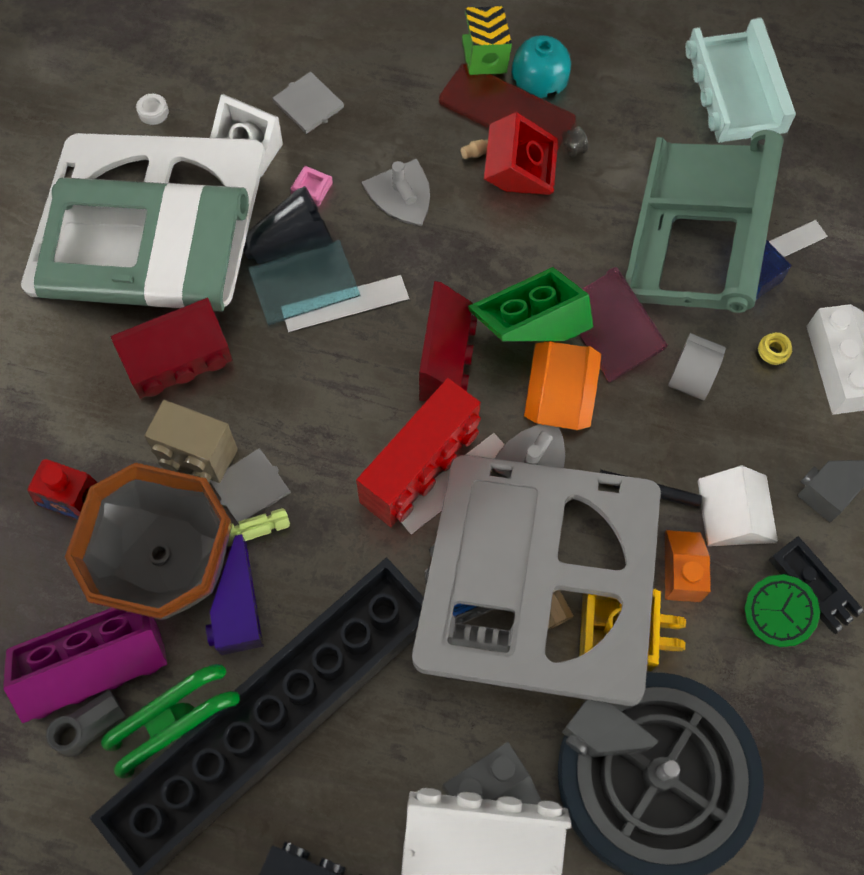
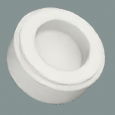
[136,93,169,125]

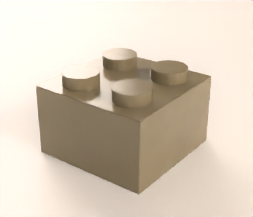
[144,399,238,483]

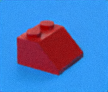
[484,112,558,195]

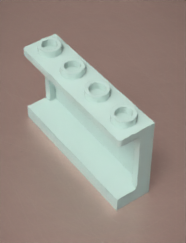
[685,18,796,143]

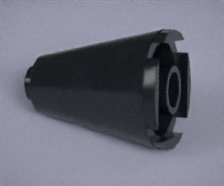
[243,186,334,264]

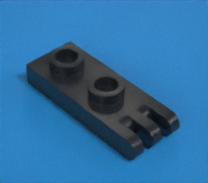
[769,536,864,634]

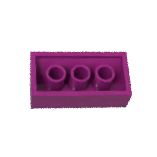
[3,608,167,724]

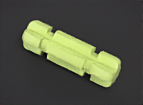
[227,508,290,546]

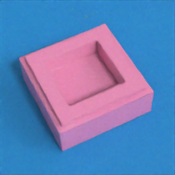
[290,166,333,207]

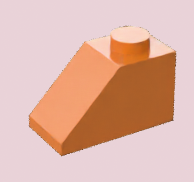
[665,530,711,602]

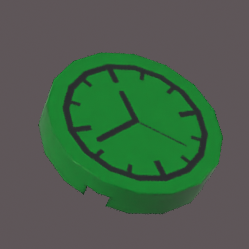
[745,574,820,647]

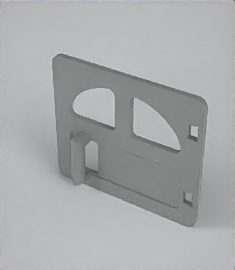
[412,455,661,706]

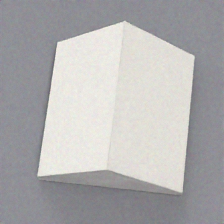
[210,94,283,177]
[697,465,778,546]

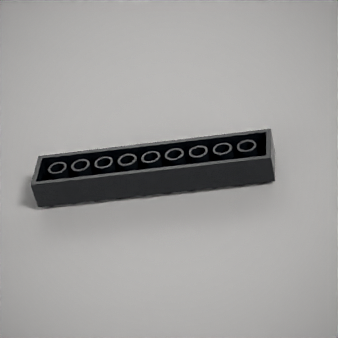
[89,557,424,875]

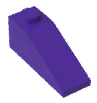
[206,534,264,655]

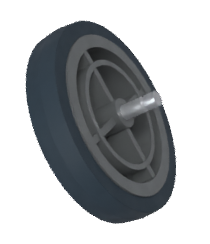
[558,672,764,875]

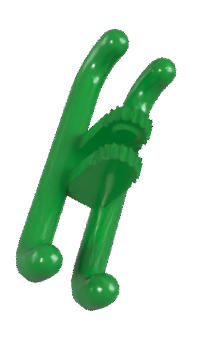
[101,664,240,779]

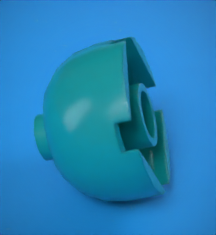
[511,35,571,98]

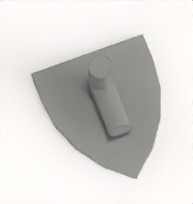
[362,159,430,226]
[491,424,565,478]

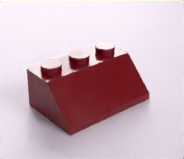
[419,281,478,401]
[110,297,233,399]

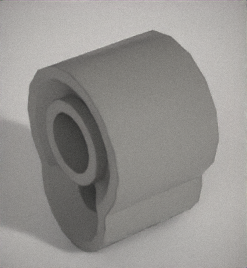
[668,333,726,401]

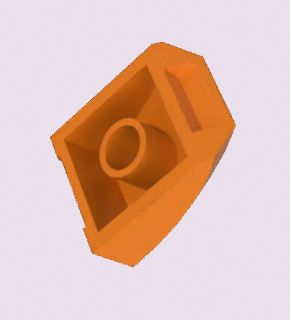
[524,341,601,430]

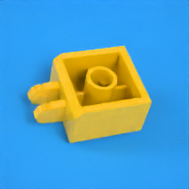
[579,589,686,671]

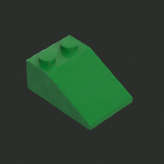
[468,267,593,341]

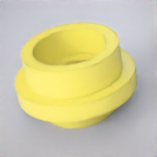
[758,332,792,365]

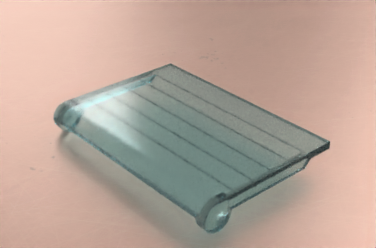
[248,239,360,325]

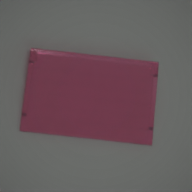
[580,267,668,382]

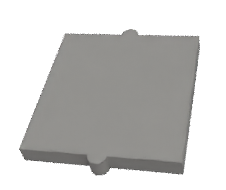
[273,71,344,134]
[210,448,291,524]

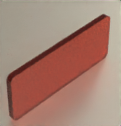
[439,63,576,151]

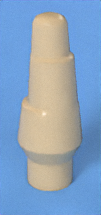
[461,139,488,159]

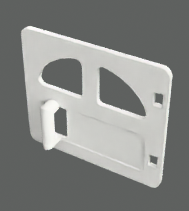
[21,134,266,307]

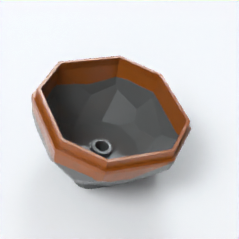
[65,463,232,620]

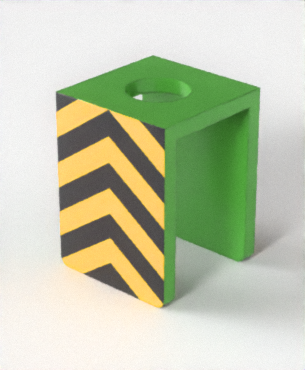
[462,6,512,75]

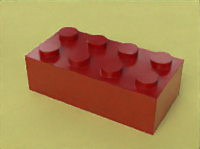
[356,378,481,527]

